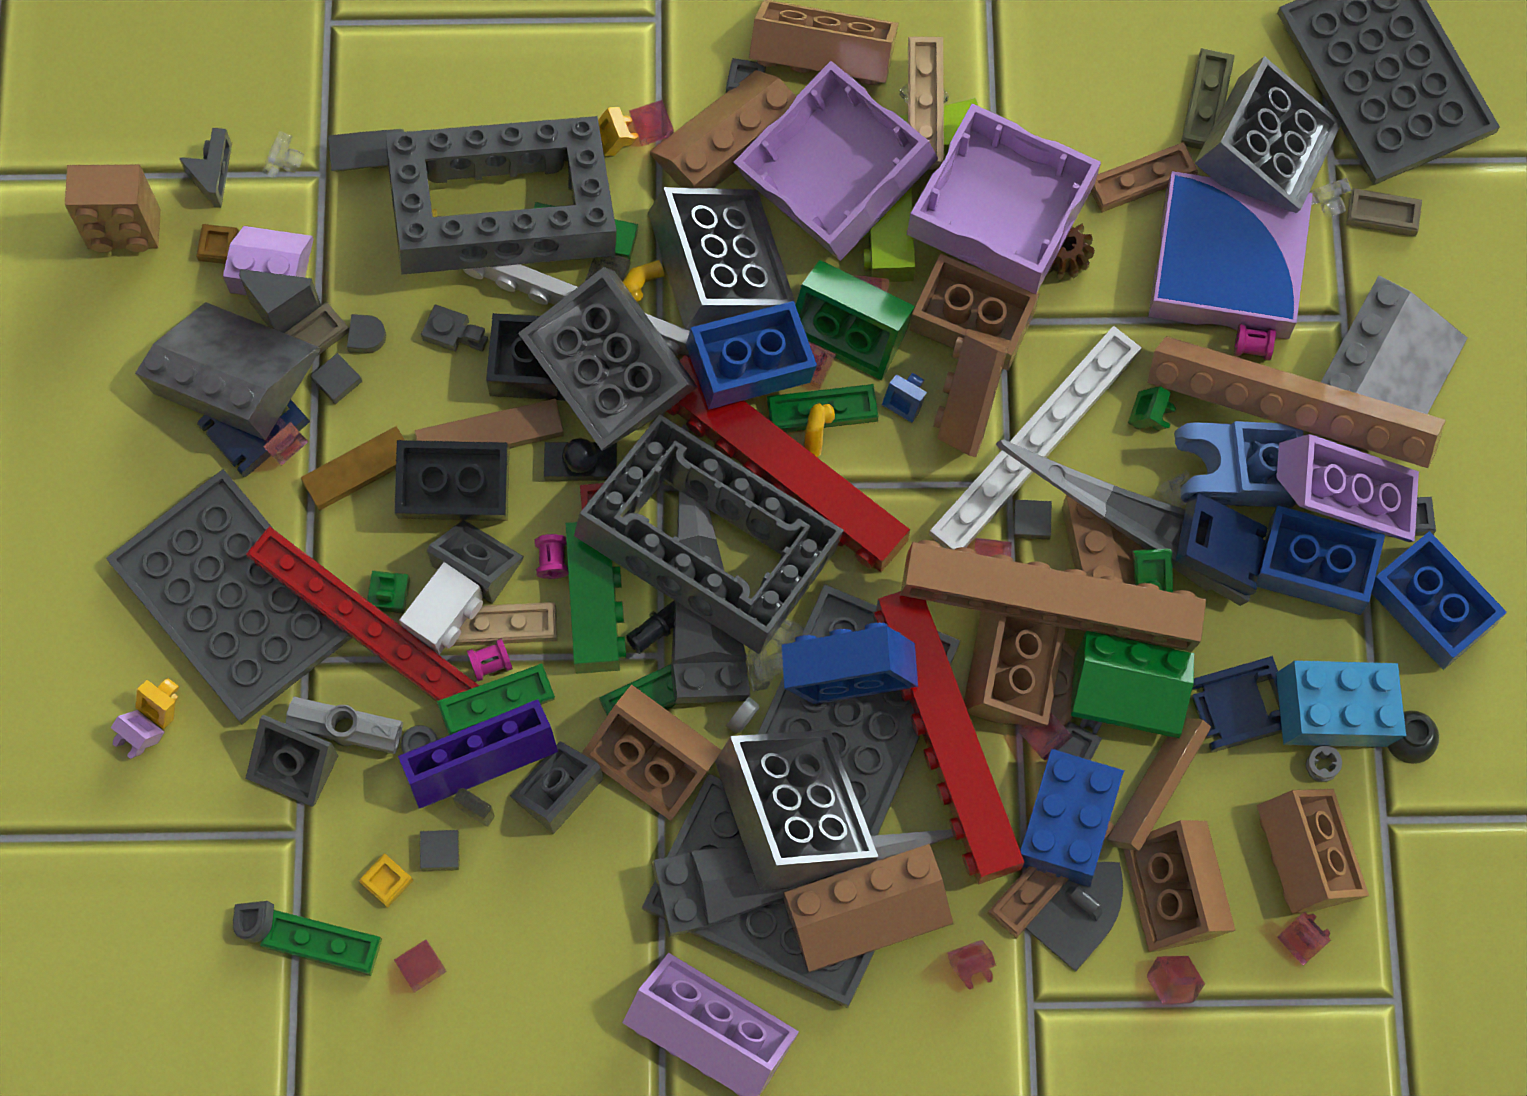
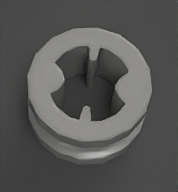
[1306,745,1342,782]

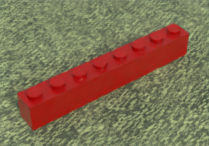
[666,355,910,572]
[872,591,1024,885]

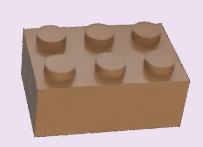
[65,164,161,252]
[910,253,1039,371]

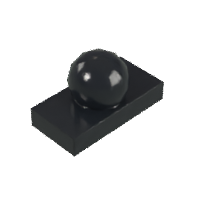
[544,438,617,481]

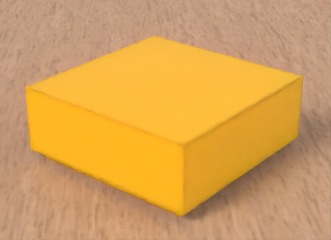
[359,853,413,908]

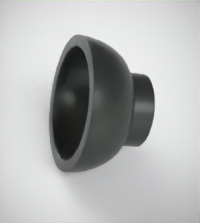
[1387,710,1439,764]

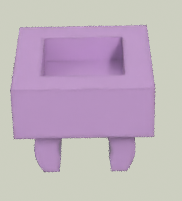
[111,710,165,759]

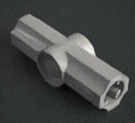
[286,697,403,754]

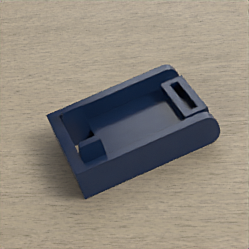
[197,399,310,477]
[1176,492,1267,595]
[1192,656,1282,752]

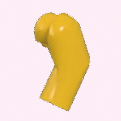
[623,260,665,302]
[804,403,835,457]

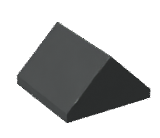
[239,269,321,333]
[427,520,524,604]
[245,715,338,807]
[510,741,603,834]

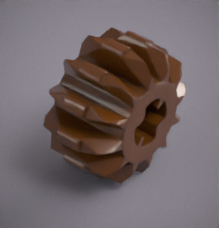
[1047,223,1095,280]

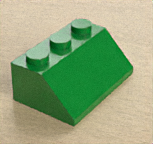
[795,260,915,381]
[1071,630,1194,738]

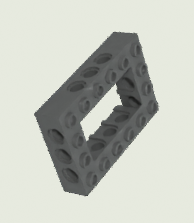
[386,116,616,275]
[574,414,844,655]

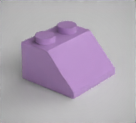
[223,226,313,295]

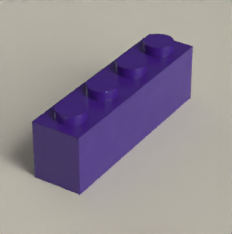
[398,699,558,809]

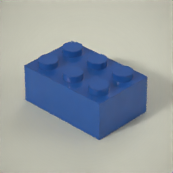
[686,301,817,410]
[1256,505,1385,615]
[1371,531,1507,670]
[782,623,918,704]
[1021,749,1124,887]

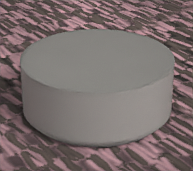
[726,697,760,734]

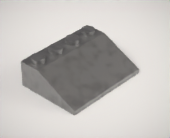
[1195,56,1341,213]
[648,187,796,330]
[518,267,698,450]
[1321,275,1467,414]
[135,302,320,440]
[715,730,878,890]

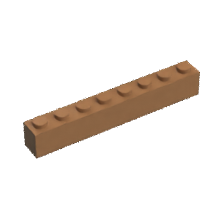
[1147,336,1446,468]
[900,540,1206,652]

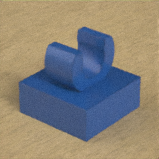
[882,373,927,423]

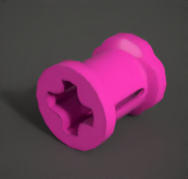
[1234,324,1276,361]
[534,534,569,579]
[467,638,513,682]

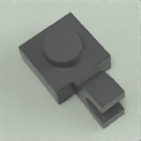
[421,304,488,352]

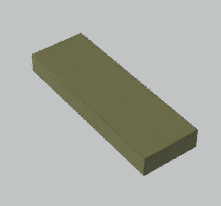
[1181,48,1235,150]

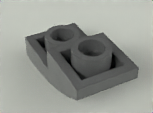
[328,129,404,172]

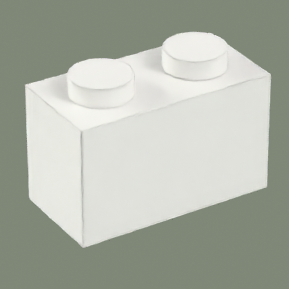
[399,562,483,655]

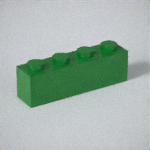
[566,522,627,674]

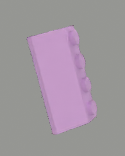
[1277,434,1419,542]
[622,953,799,1096]

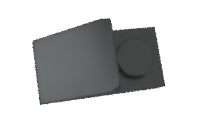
[179,128,232,208]

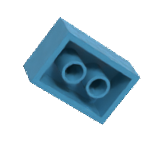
[1276,660,1406,747]

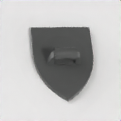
[1026,862,1123,972]

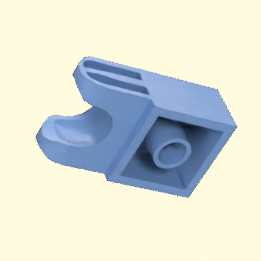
[1174,421,1304,508]

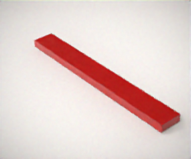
[246,526,479,702]

